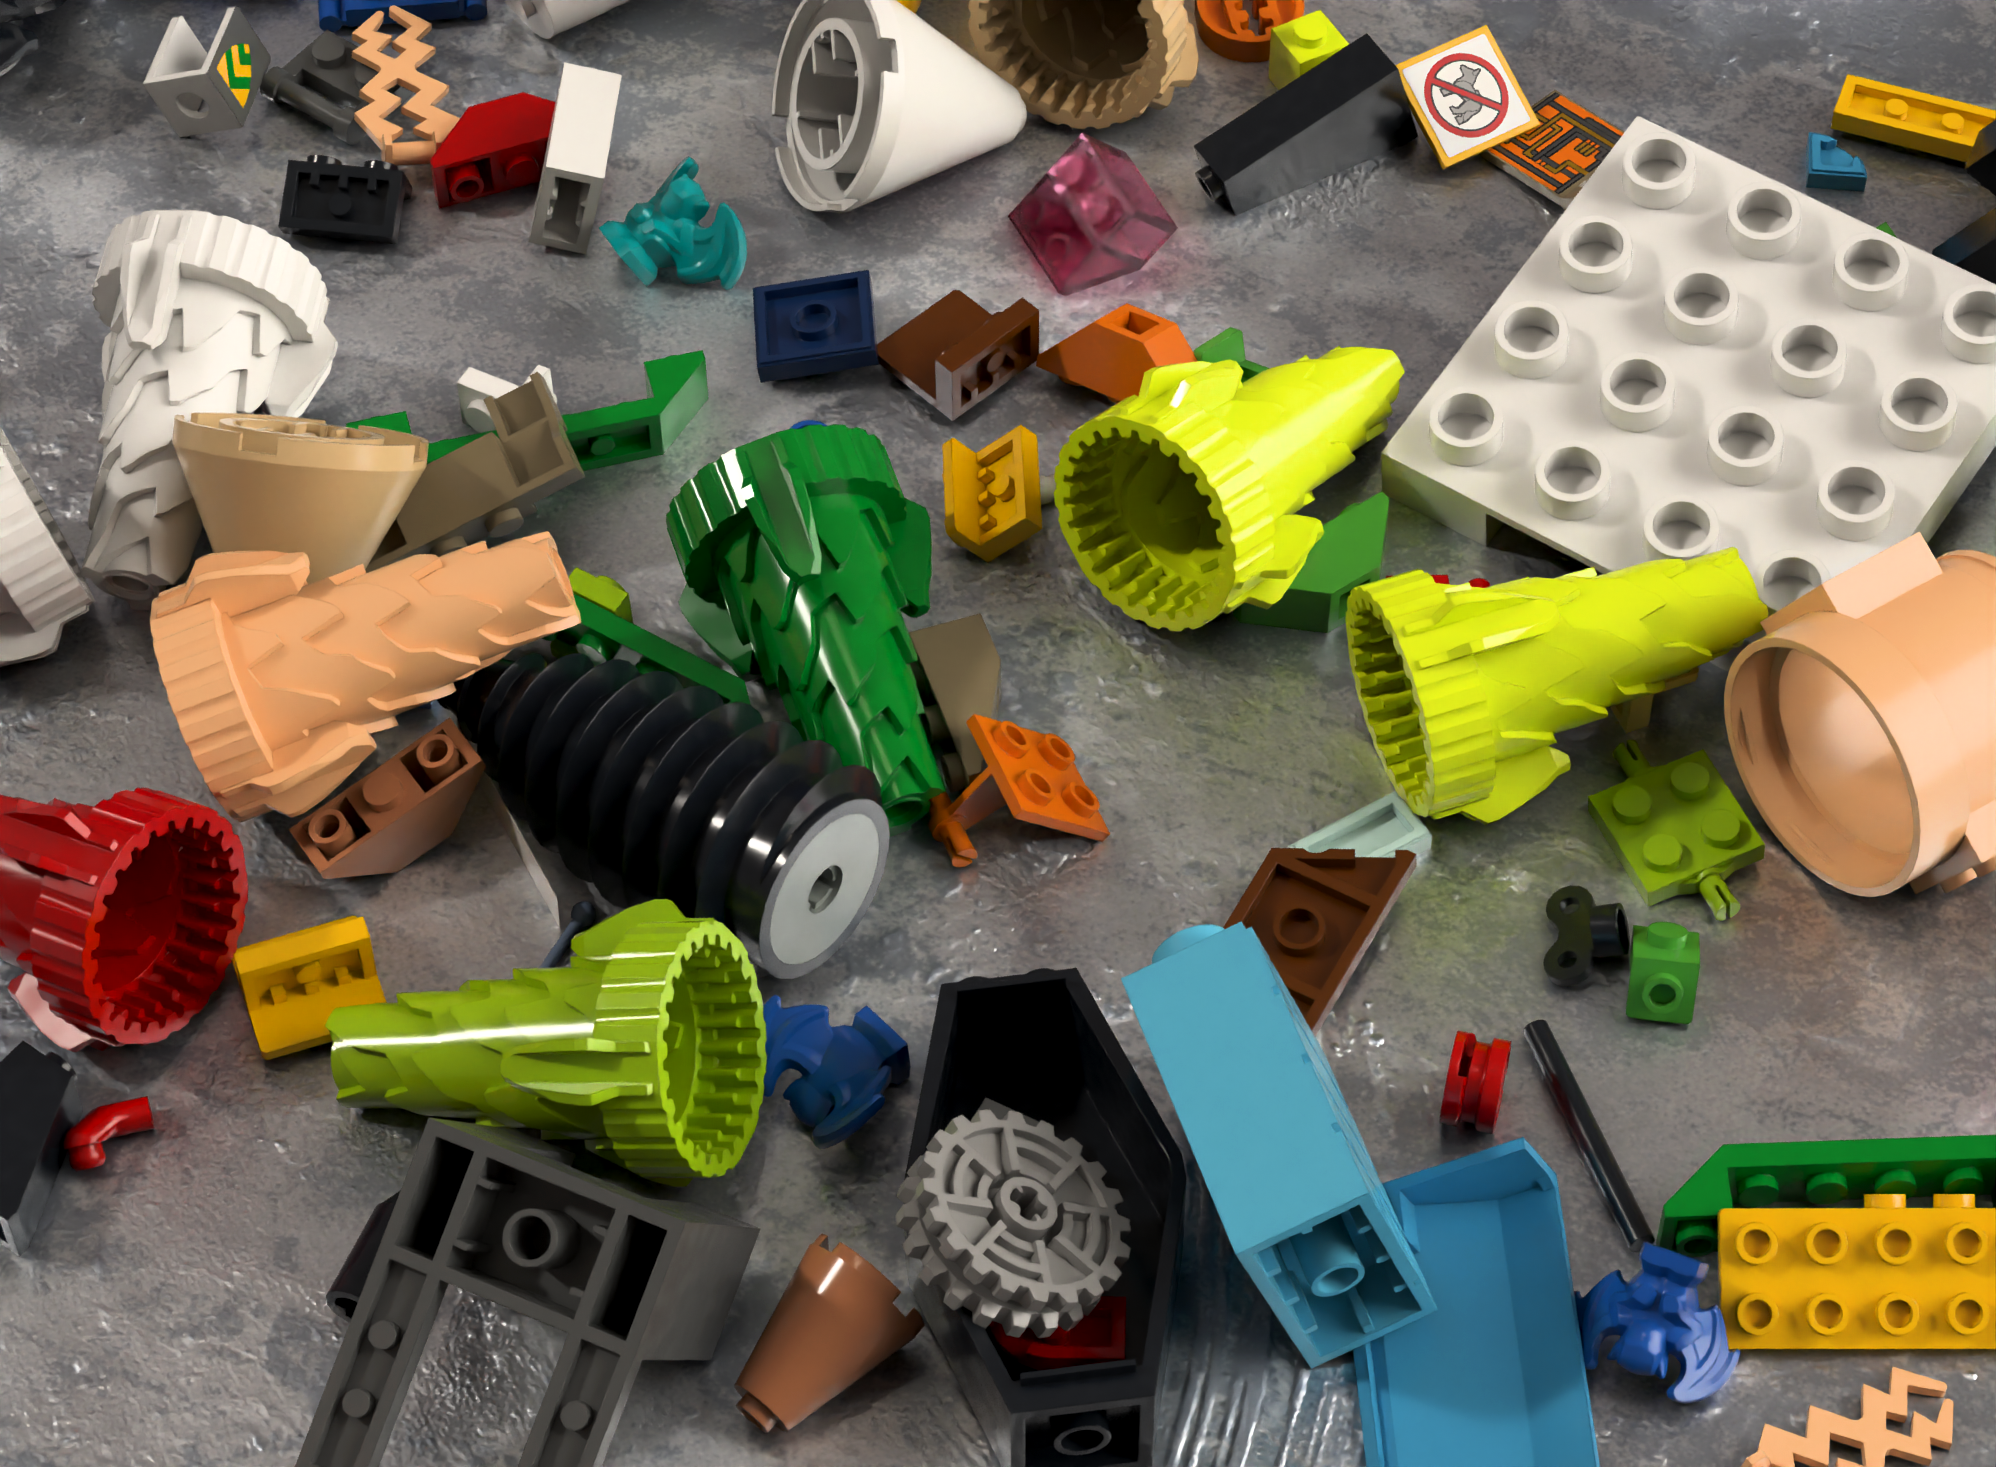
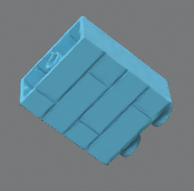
[1121,921,1438,1369]

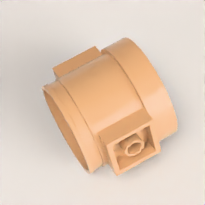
[1724,531,1996,897]

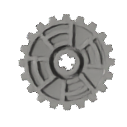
[896,1109,1131,1338]

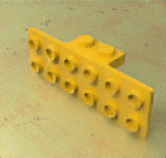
[1717,1194,1996,1349]

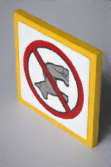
[1395,25,1540,170]

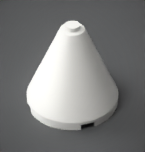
[772,0,1027,213]

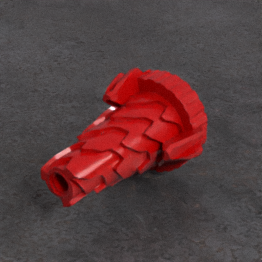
[0,788,249,1053]

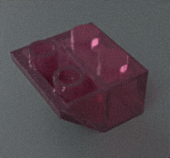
[1008,133,1178,296]

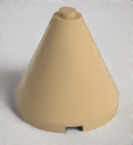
[172,412,429,584]

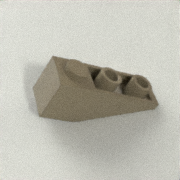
[909,613,1001,794]

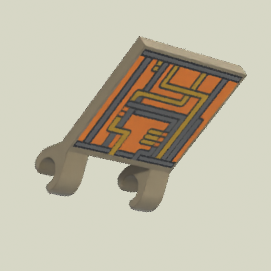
[1478,90,1624,211]

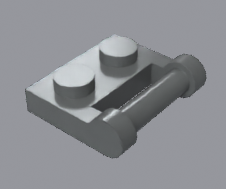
[260,30,414,145]

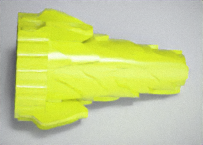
[1054,346,1405,631]
[1346,547,1768,825]

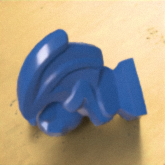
[763,995,911,1149]
[1574,1242,1741,1404]

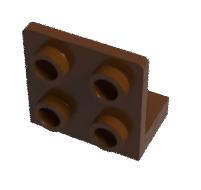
[877,290,1039,421]

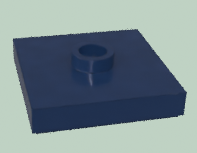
[753,270,879,383]

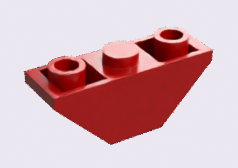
[430,92,555,209]

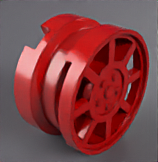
[1439,1031,1512,1134]

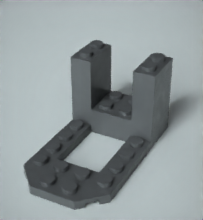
[295,1118,760,1467]

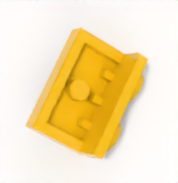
[942,424,1043,563]

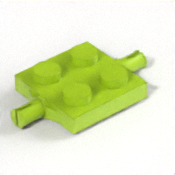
[1588,740,1765,921]

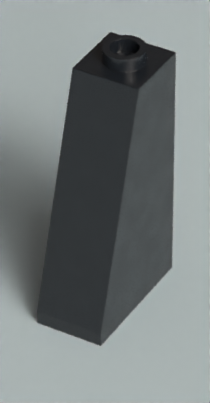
[1194,33,1418,216]

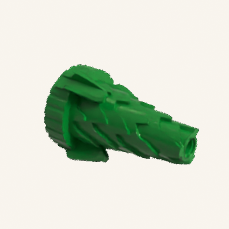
[666,424,946,837]

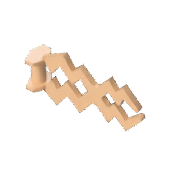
[352,5,460,166]
[1741,1366,1954,1467]

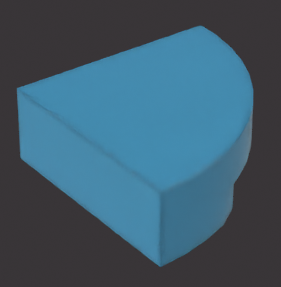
[1806,132,1867,192]

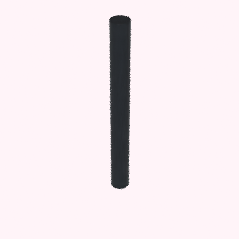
[1523,1020,1655,1252]

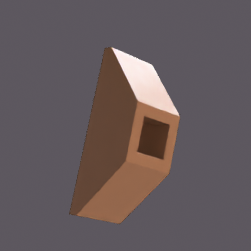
[288,717,486,879]

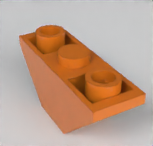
[1036,303,1198,404]

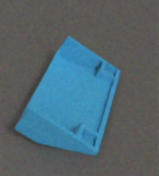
[1353,1137,1600,1467]

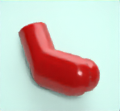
[63,1096,155,1171]

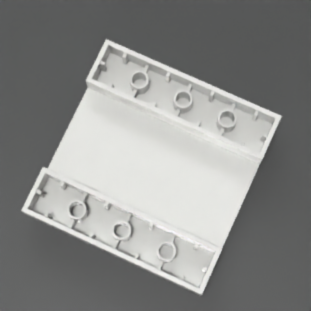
[1381,116,1996,672]

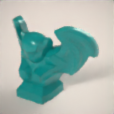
[599,156,747,290]

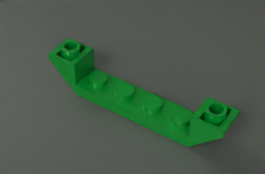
[346,350,708,471]
[541,593,751,705]
[1656,1135,1996,1257]

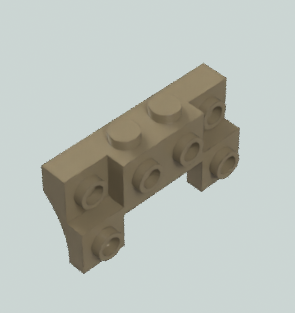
[365,371,586,573]

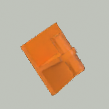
[928,714,1110,868]

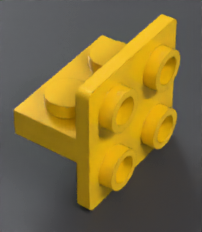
[232,916,387,1060]

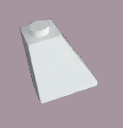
[529,62,622,254]

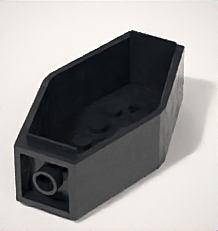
[903,968,1187,1467]

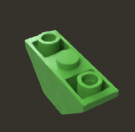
[1233,491,1390,633]

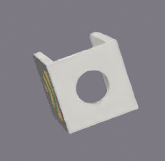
[143,6,271,138]

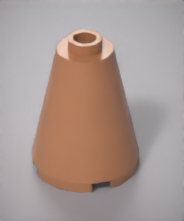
[734,1234,925,1433]

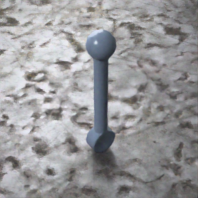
[539,901,597,968]

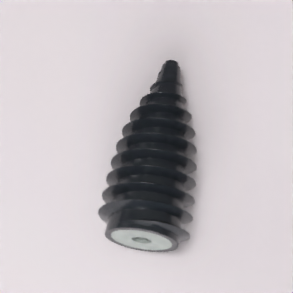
[437,653,890,979]

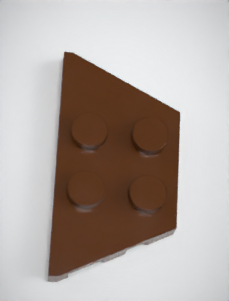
[1223,848,1416,1037]

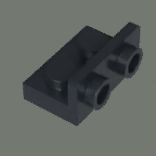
[278,155,412,244]

